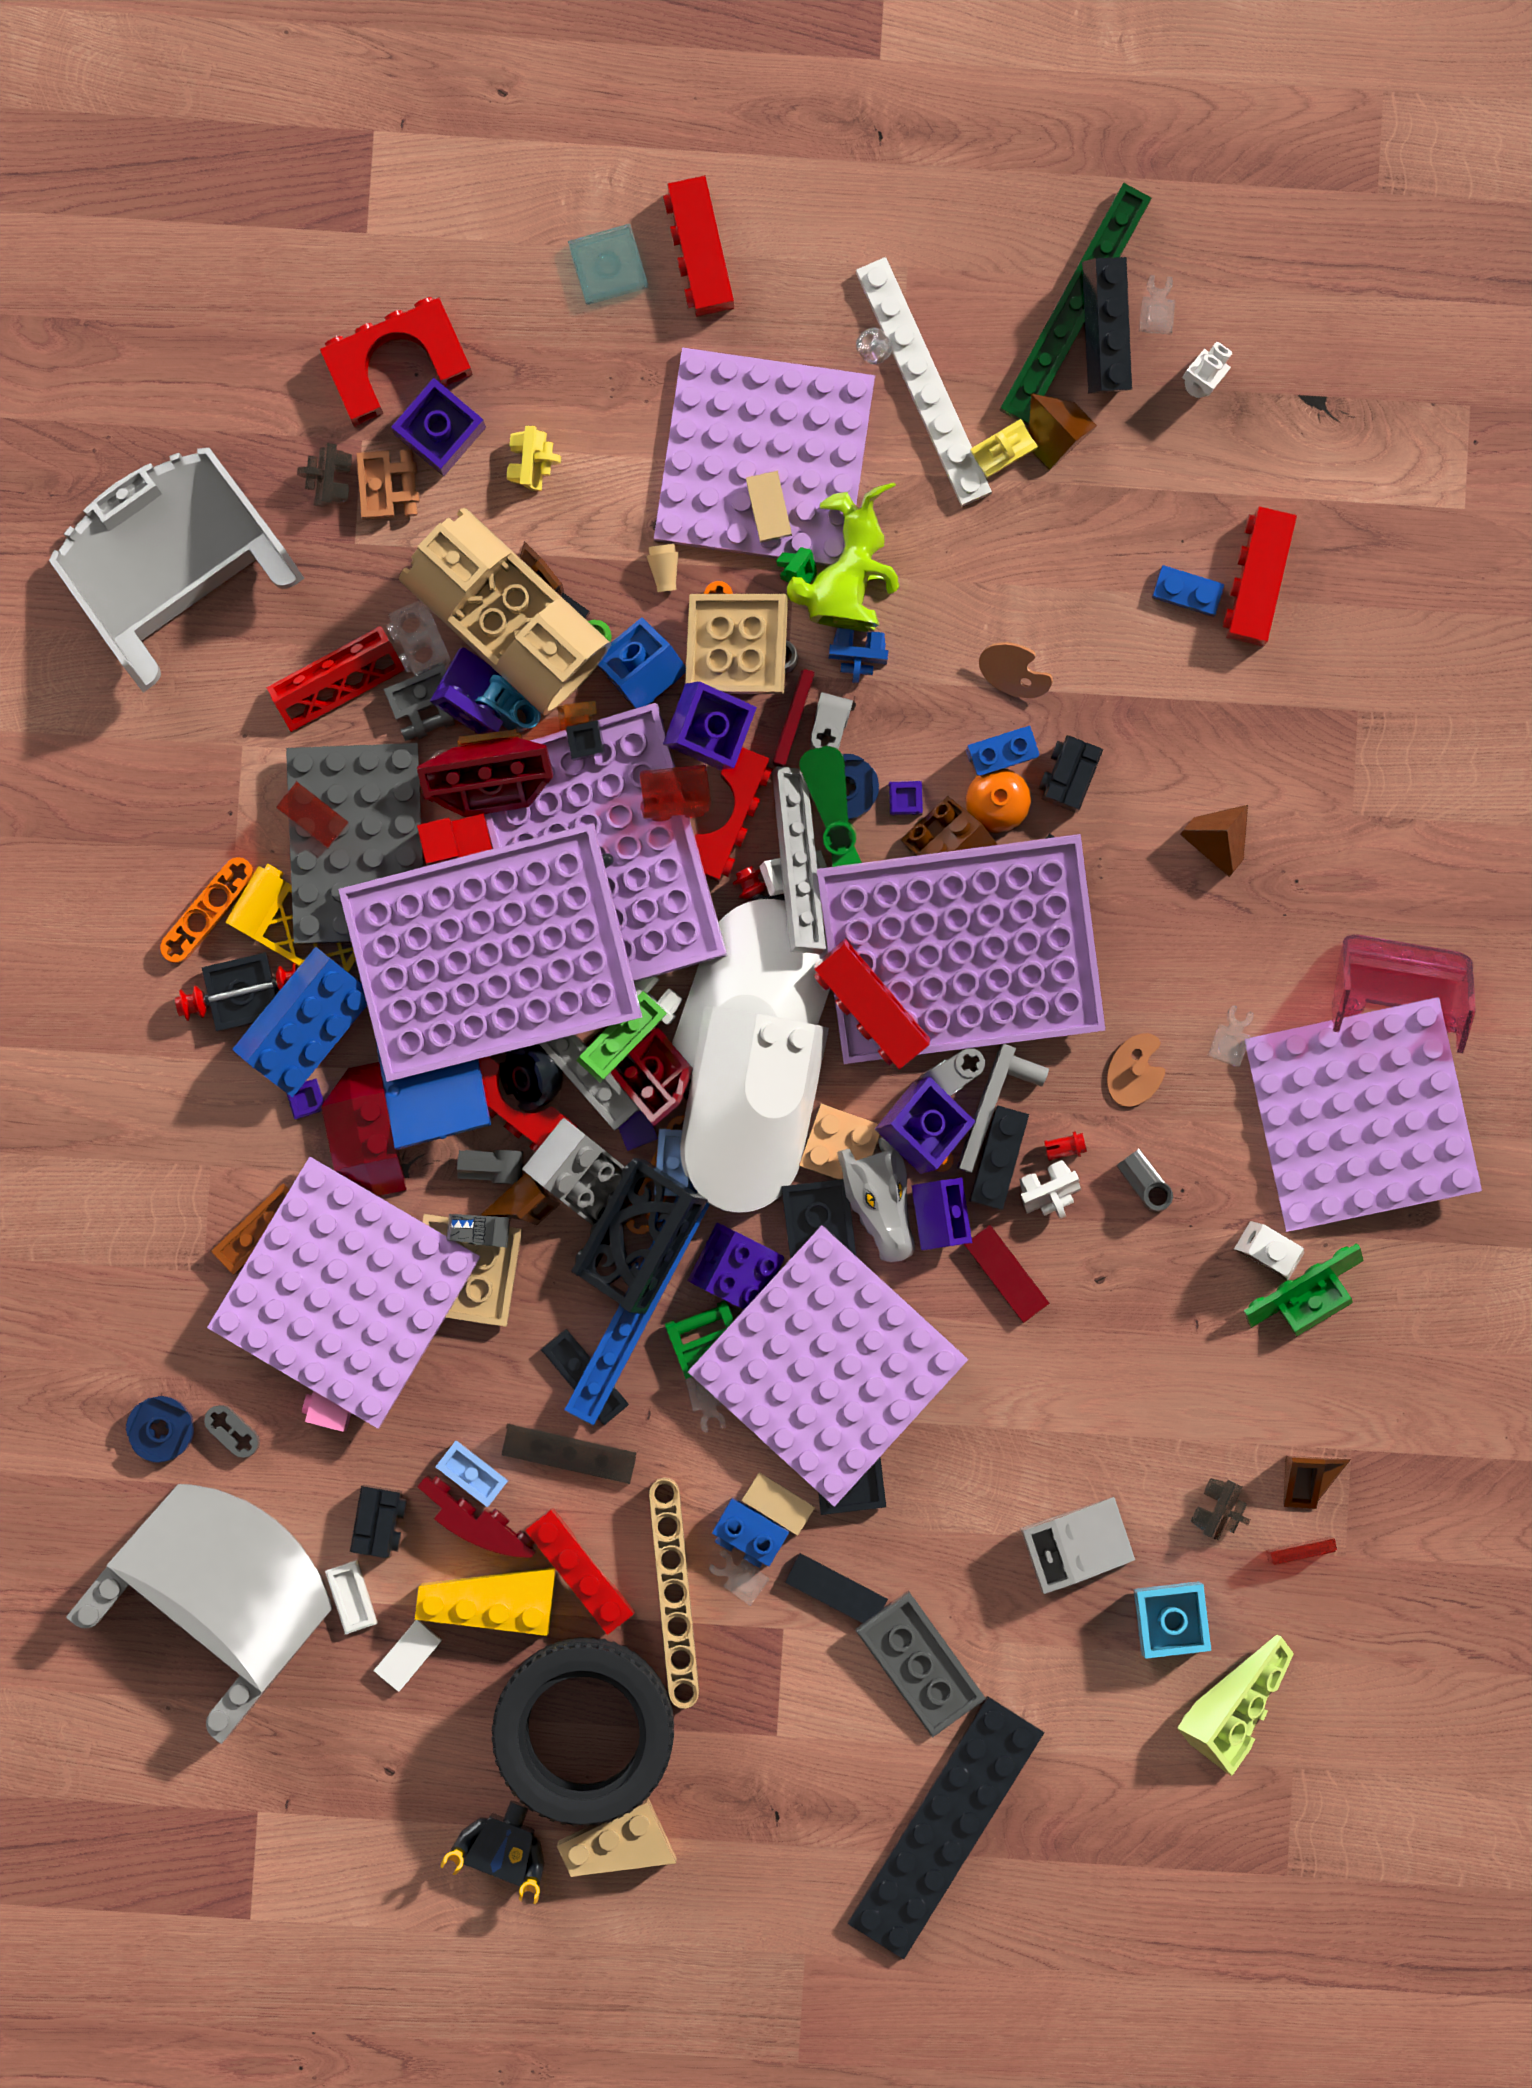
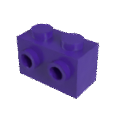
[911,1178,972,1250]

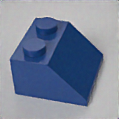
[597,617,686,709]

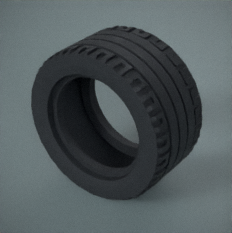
[491,1637,674,1827]

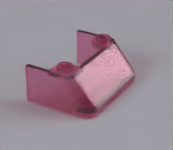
[1332,935,1476,1053]

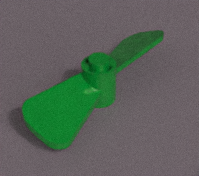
[799,746,862,867]

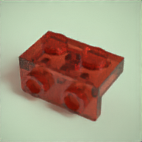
[639,764,712,822]

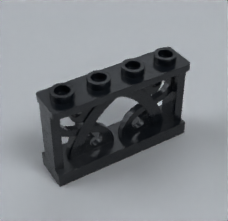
[571,1158,708,1314]

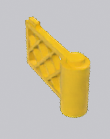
[225,863,356,972]

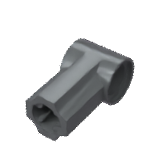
[1116,1149,1173,1212]
[457,1150,523,1184]

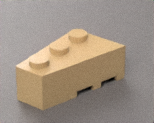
[557,1798,677,1877]

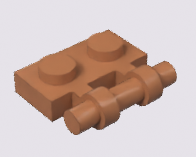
[356,450,420,520]

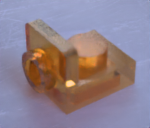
[557,701,597,731]

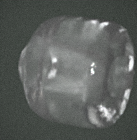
[856,328,893,365]

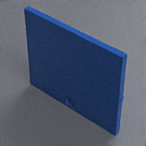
[375,1039,491,1150]

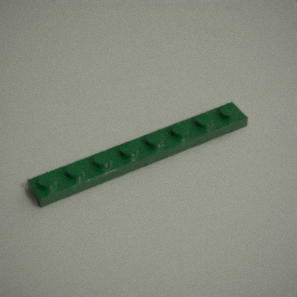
[1000,182,1152,426]

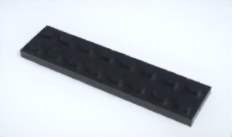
[847,1696,1045,1959]

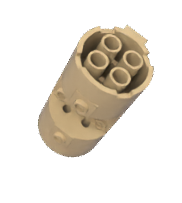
[399,508,611,716]

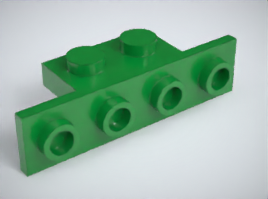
[1244,1243,1364,1337]

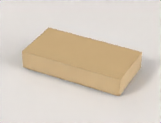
[746,471,792,543]
[742,1472,815,1536]

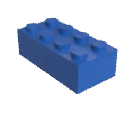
[232,947,367,1097]

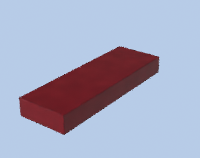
[773,669,815,767]
[964,1225,1050,1323]

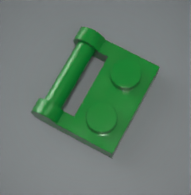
[665,1300,734,1379]

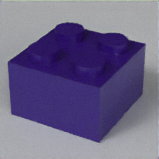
[391,378,486,477]
[663,681,757,770]
[875,1076,976,1174]

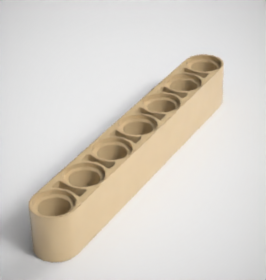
[649,1477,699,1709]

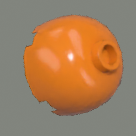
[965,768,1031,833]

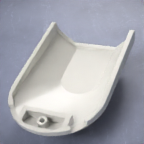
[672,899,830,1079]
[680,1005,829,1213]

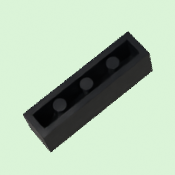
[1082,257,1132,394]

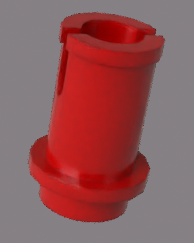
[1044,1131,1087,1161]

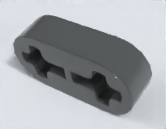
[204,1405,260,1458]

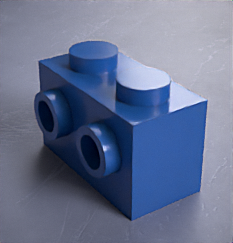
[712,1497,789,1568]

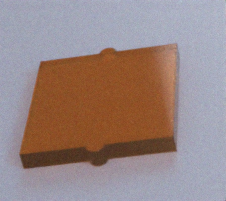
[457,729,522,747]

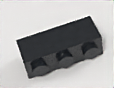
[969,1105,1029,1211]

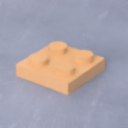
[799,1104,880,1180]

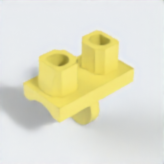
[970,419,1038,478]
[507,426,561,491]

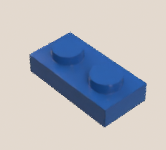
[1152,565,1225,617]

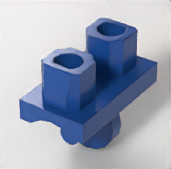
[828,628,889,683]

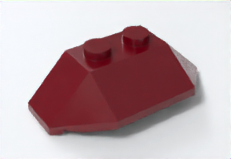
[417,737,553,817]
[586,1026,693,1126]
[321,1062,407,1196]

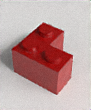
[417,814,493,866]

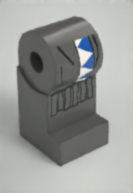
[446,1214,511,1248]

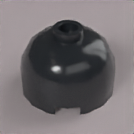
[500,1044,563,1111]

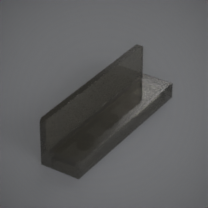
[501,1422,638,1484]

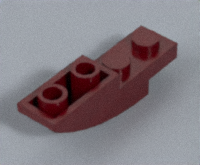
[417,1475,536,1558]

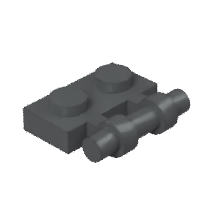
[384,664,456,741]

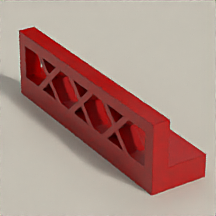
[266,626,405,732]

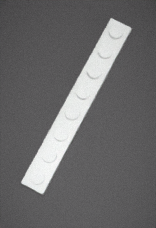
[856,257,992,507]

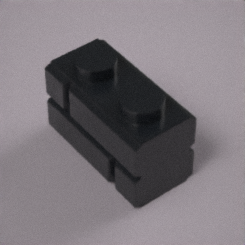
[1038,735,1104,813]
[350,1485,407,1558]

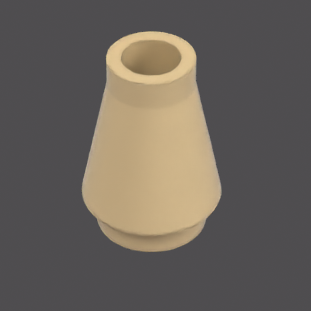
[646,544,678,592]

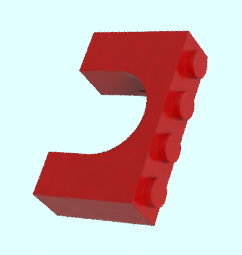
[320,297,473,427]

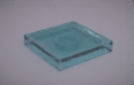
[568,223,648,305]

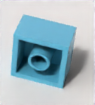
[1134,1581,1211,1659]

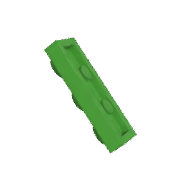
[576,991,667,1083]

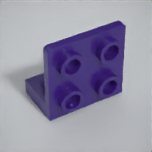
[430,647,503,737]
[687,1222,784,1310]

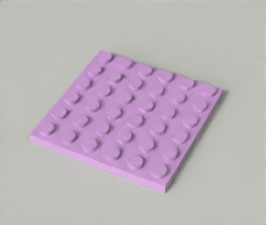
[654,348,875,566]
[1244,997,1482,1232]
[207,1157,481,1429]
[688,1225,968,1507]

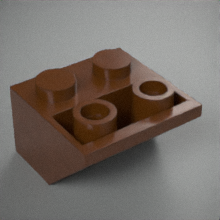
[901,796,998,856]

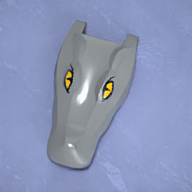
[837,1137,915,1262]

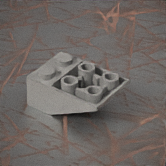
[522,1117,625,1225]
[1020,1497,1135,1594]

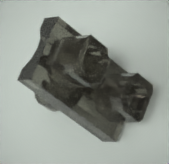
[297,443,352,507]
[1191,1478,1251,1541]

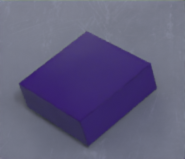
[889,781,923,816]
[286,1078,324,1120]
[618,1110,658,1151]

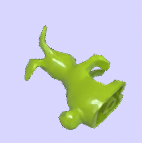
[787,483,900,632]

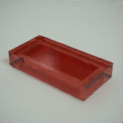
[276,781,349,849]
[1266,1537,1337,1565]

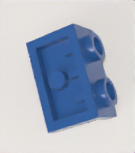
[966,725,1039,776]

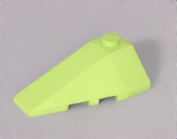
[1177,1635,1294,1776]

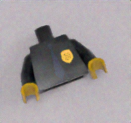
[441,1800,545,1904]

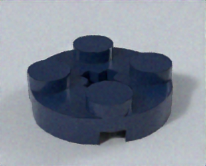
[842,754,879,820]
[126,1396,194,1462]

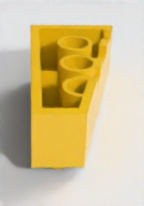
[414,1567,557,1636]

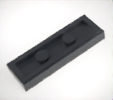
[541,1329,630,1426]
[785,1553,888,1623]

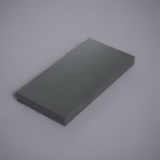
[855,1590,986,1738]

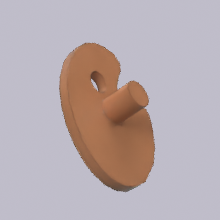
[979,642,1053,698]
[1107,1033,1165,1107]

